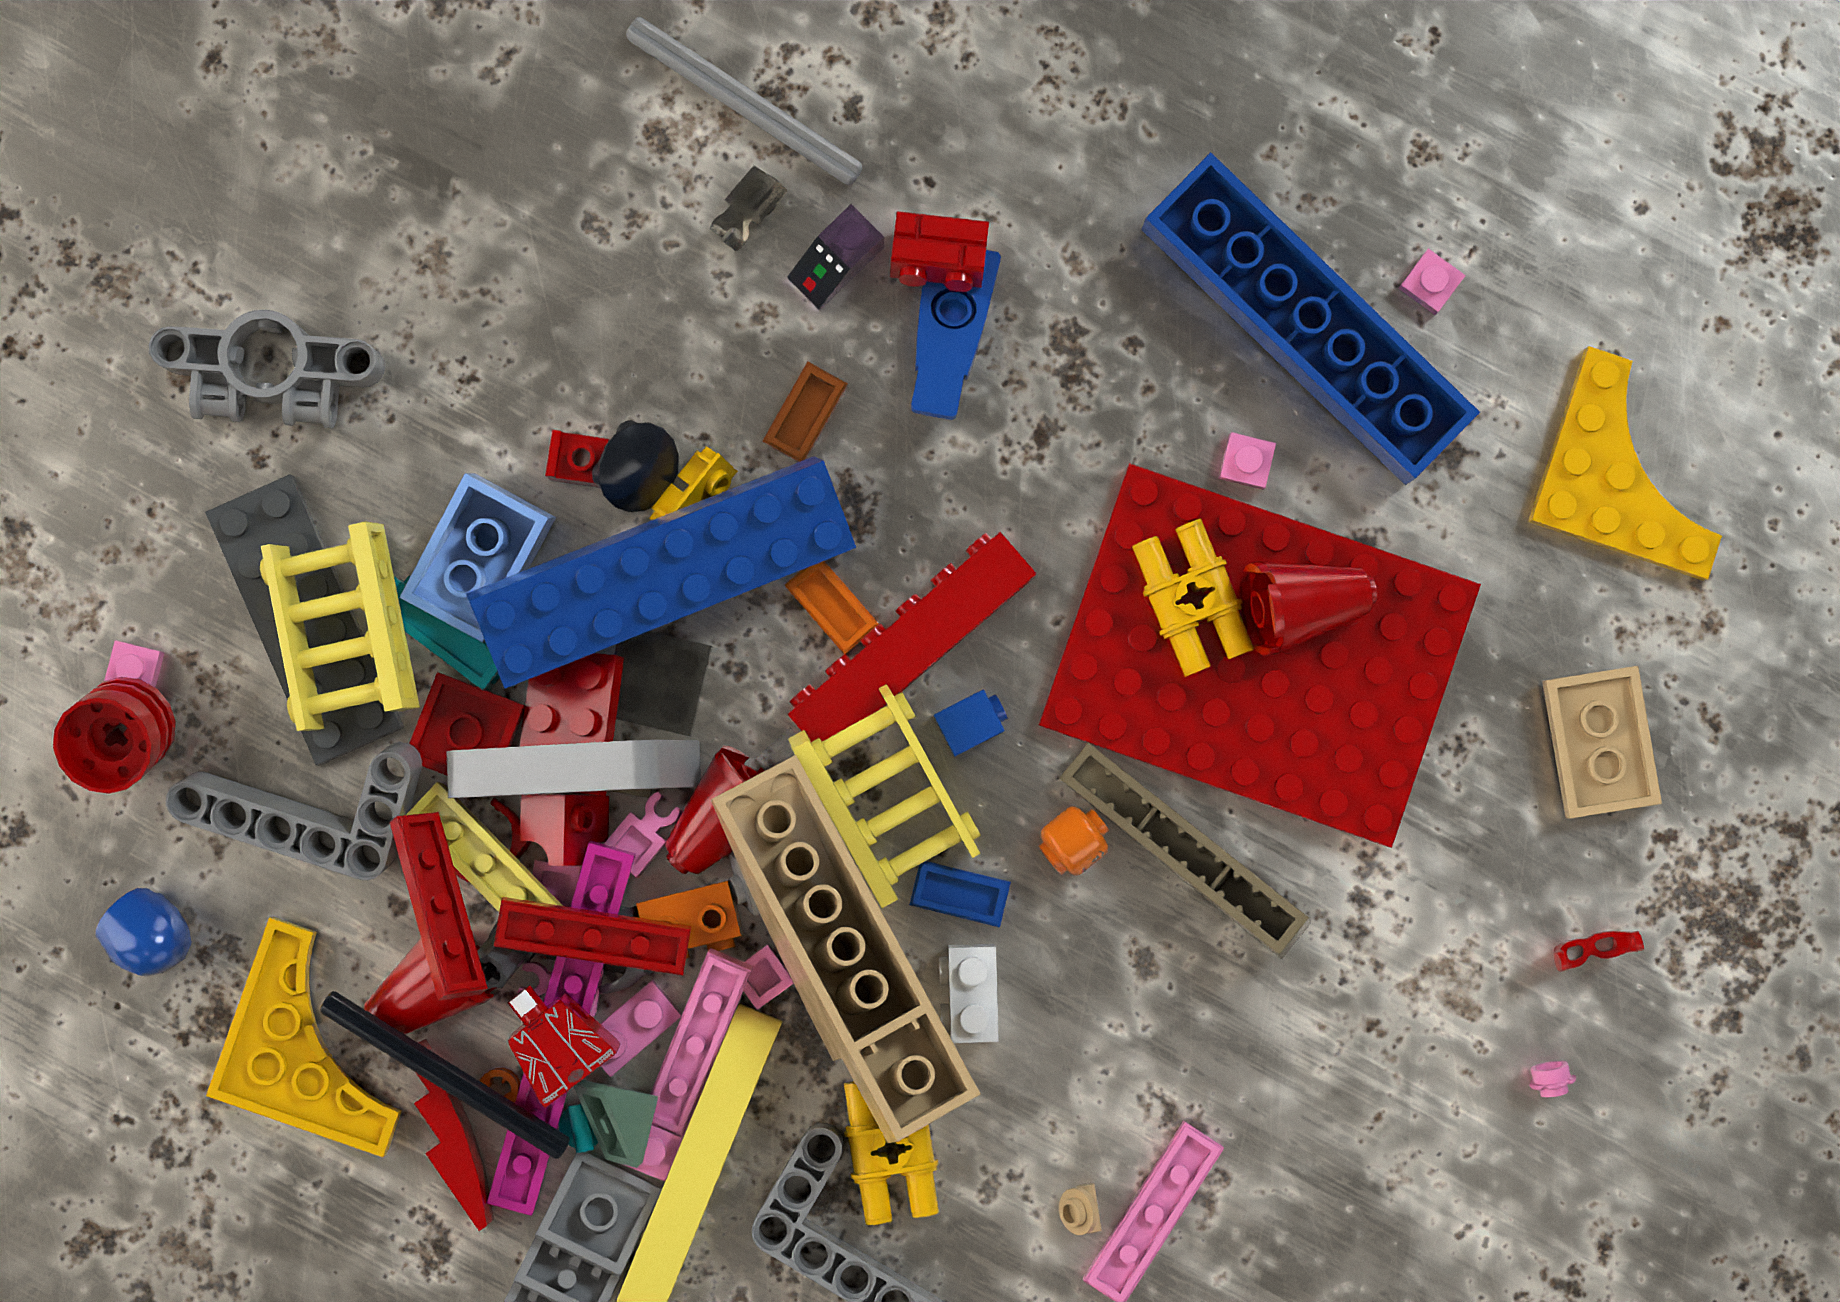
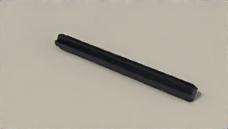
[320,991,570,1159]

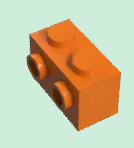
[636,880,744,959]

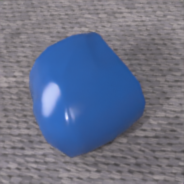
[95,888,192,977]

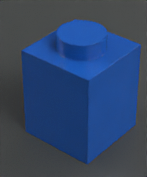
[933,689,1008,757]

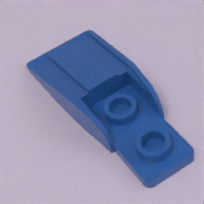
[911,250,1001,420]

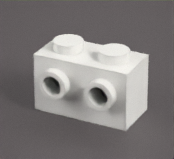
[939,944,999,1043]

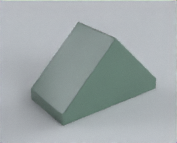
[573,1080,658,1168]

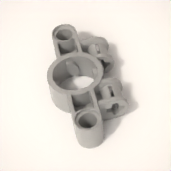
[149,310,385,428]

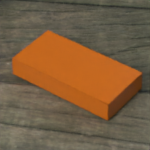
[784,561,879,654]

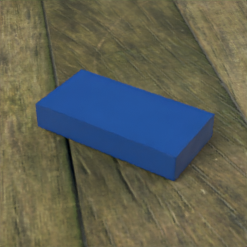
[909,861,1011,927]

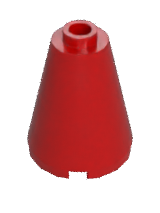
[1240,561,1377,656]
[665,745,765,874]
[364,938,497,1035]

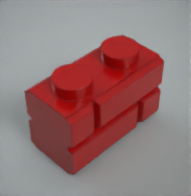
[890,211,989,292]

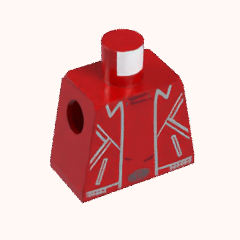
[507,985,621,1108]

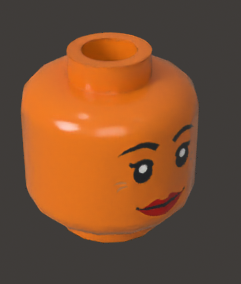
[1038,806,1110,875]

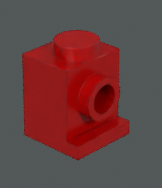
[545,430,610,488]

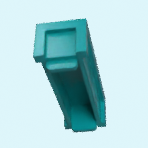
[394,575,500,692]

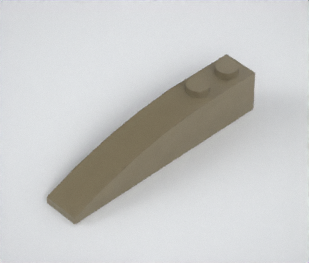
[1059,742,1311,959]

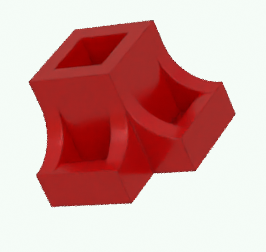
[520,794,609,866]

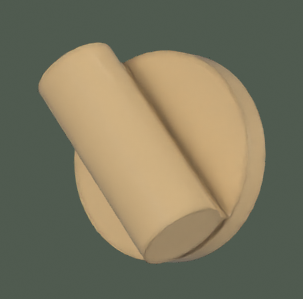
[1059,1183,1102,1235]

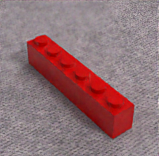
[787,532,1037,742]

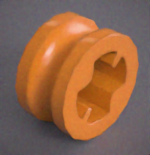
[479,1067,521,1103]

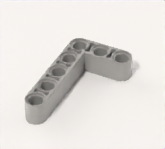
[446,740,701,798]
[166,742,422,881]
[752,1123,945,1302]

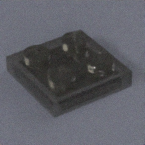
[614,631,713,737]

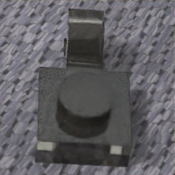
[710,165,788,251]

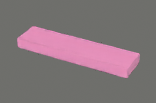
[650,948,753,1137]
[1083,1120,1224,1302]

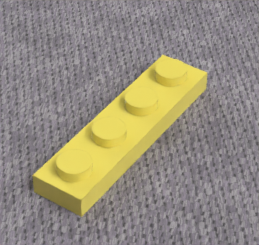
[406,782,563,912]

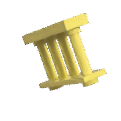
[260,521,420,731]
[788,684,981,908]

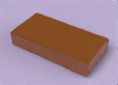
[762,361,848,462]

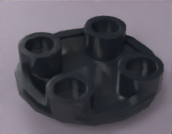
[592,420,679,512]

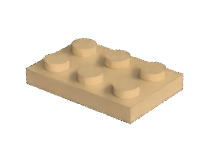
[1542,666,1662,818]

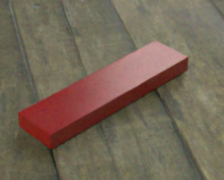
[390,812,488,1001]
[494,897,691,976]

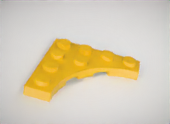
[1528,346,1722,581]
[206,917,402,1157]

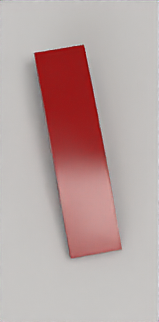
[414,1039,494,1231]

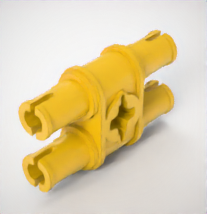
[1132,519,1254,677]
[844,1081,939,1225]

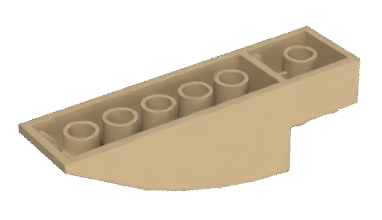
[711,755,981,1143]

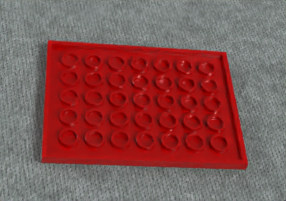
[1038,463,1481,848]

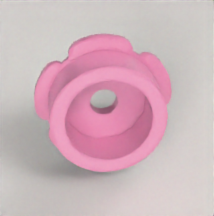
[1529,1061,1576,1097]

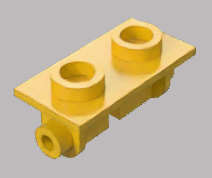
[649,446,738,520]

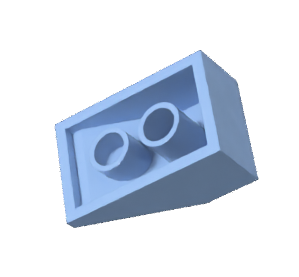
[399,473,556,642]

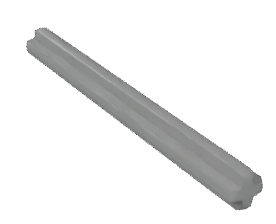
[626,17,862,185]

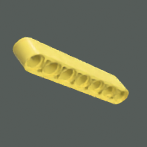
[616,1003,782,1302]

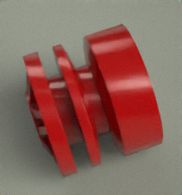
[53,677,176,794]

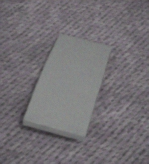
[504,1152,662,1302]

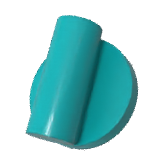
[559,1102,598,1153]

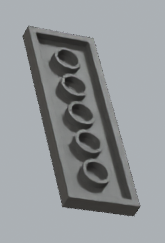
[205,474,404,766]

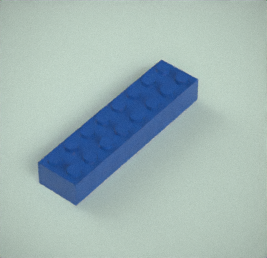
[1141,152,1480,485]
[466,456,856,689]

